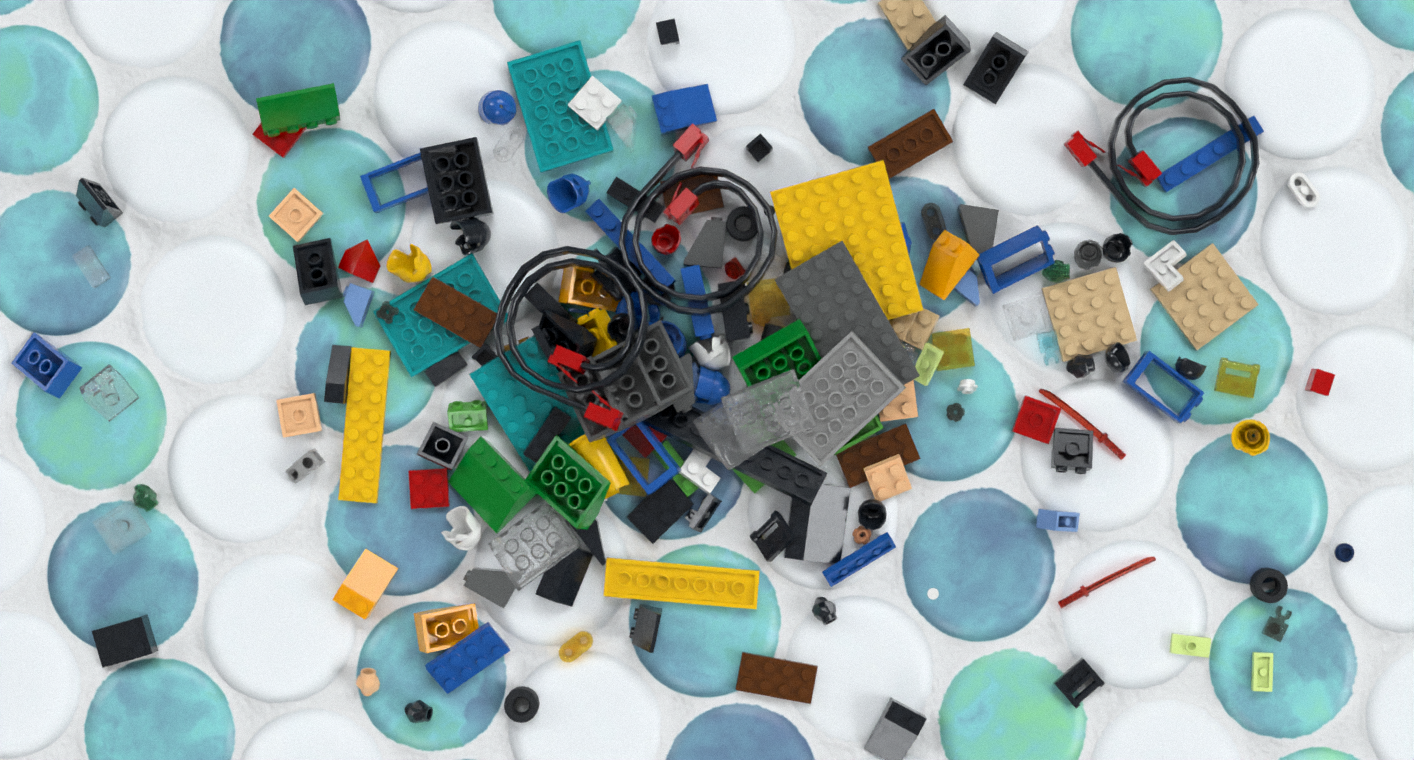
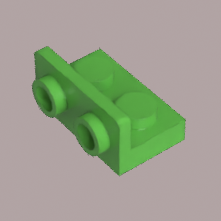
[447,400,488,432]

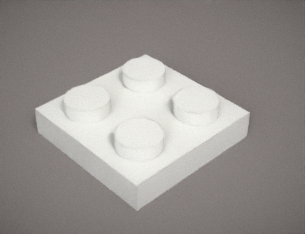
[568,76,622,131]

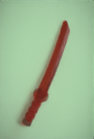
[1039,389,1126,460]
[1058,556,1156,609]

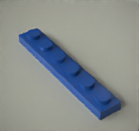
[1156,115,1264,193]
[585,199,676,294]

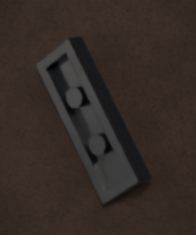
[606,177,665,223]
[523,406,571,463]

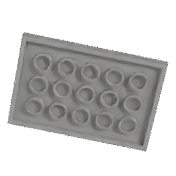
[767,331,906,467]

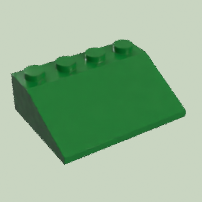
[256,83,340,137]
[732,319,821,410]
[526,435,611,530]
[448,436,538,534]

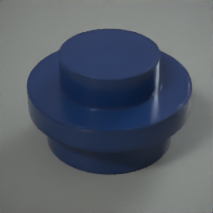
[1334,543,1354,562]

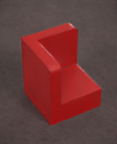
[1305,369,1335,396]

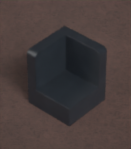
[656,18,680,45]
[746,133,773,163]
[472,344,498,366]

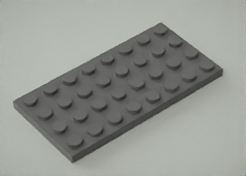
[775,240,920,385]

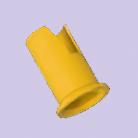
[568,434,629,500]

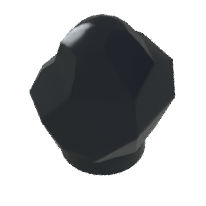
[1066,354,1095,378]
[812,597,837,625]
[404,700,433,723]

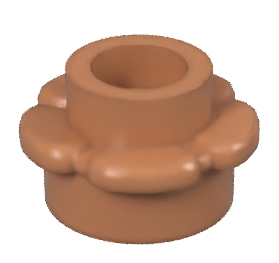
[853,526,872,544]

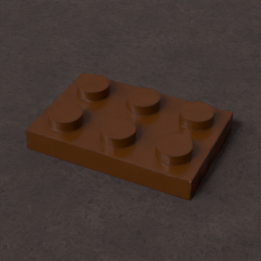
[660,175,724,220]

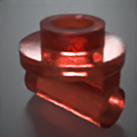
[725,257,745,279]

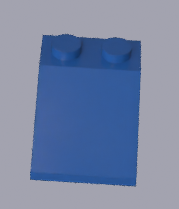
[652,84,717,136]
[12,332,82,399]

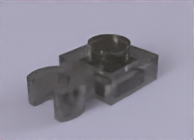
[1262,606,1292,642]

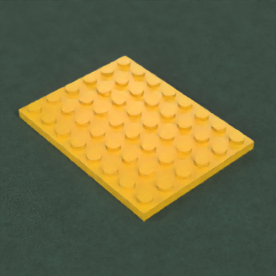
[770,160,923,320]

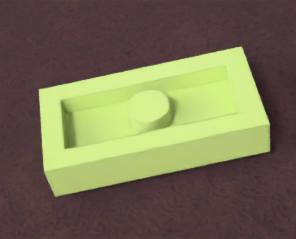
[914,343,944,386]
[1169,633,1211,658]
[1251,652,1273,692]

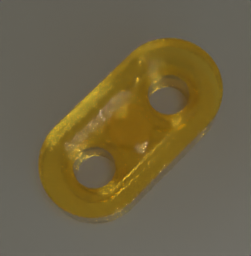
[559,631,593,662]

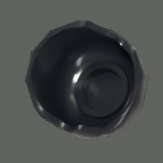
[1102,233,1133,263]
[607,312,639,342]
[1105,342,1131,373]
[1175,356,1207,380]
[858,499,887,530]

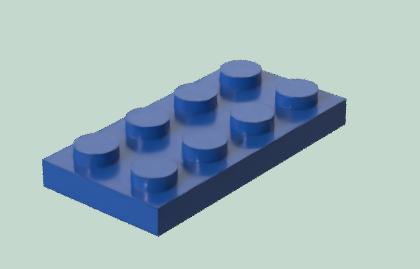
[425,622,511,694]

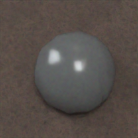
[1074,239,1104,270]

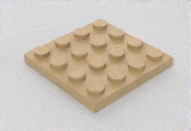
[1150,243,1259,350]
[1041,267,1137,362]

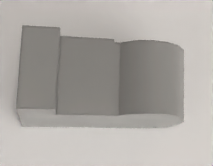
[285,449,325,484]

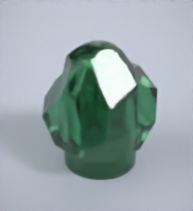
[1042,259,1070,283]
[133,484,159,512]

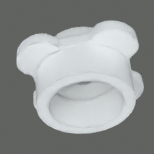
[957,379,978,394]

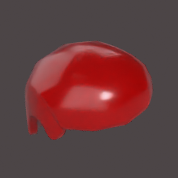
[651,224,681,255]

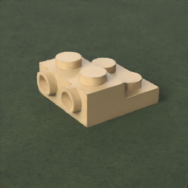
[889,308,940,350]

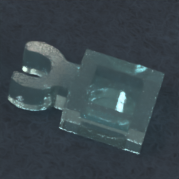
[1036,330,1060,366]

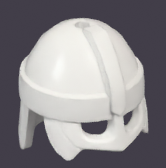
[688,333,731,370]
[441,506,481,551]

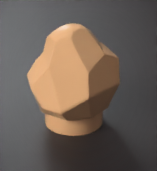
[356,668,380,696]

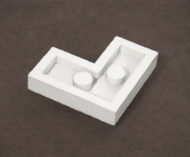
[1143,240,1187,292]
[679,449,720,494]

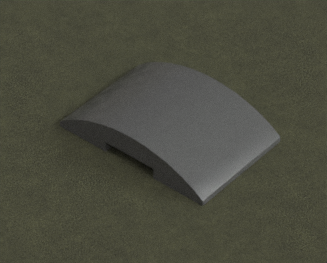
[557,320,694,443]

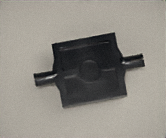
[590,247,643,301]

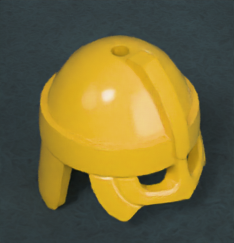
[386,244,432,283]
[1231,419,1270,456]

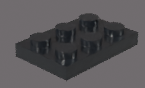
[626,480,694,544]

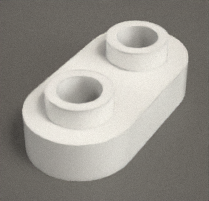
[1287,173,1320,208]

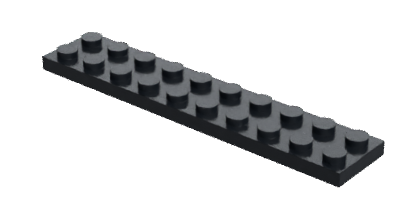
[642,404,827,507]

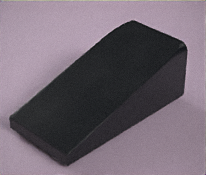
[424,351,468,387]

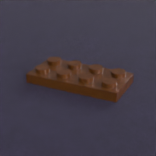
[867,109,953,179]
[414,276,497,348]
[836,423,921,488]
[735,652,818,704]

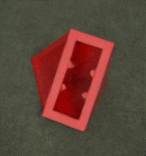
[338,239,381,283]

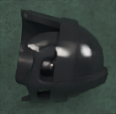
[450,218,491,255]

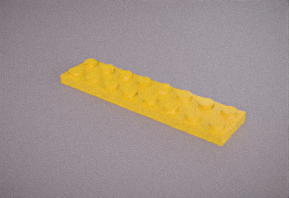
[338,347,391,503]
[603,557,760,609]

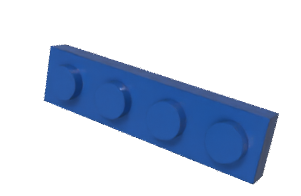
[822,532,896,587]

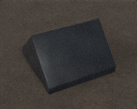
[417,422,468,471]

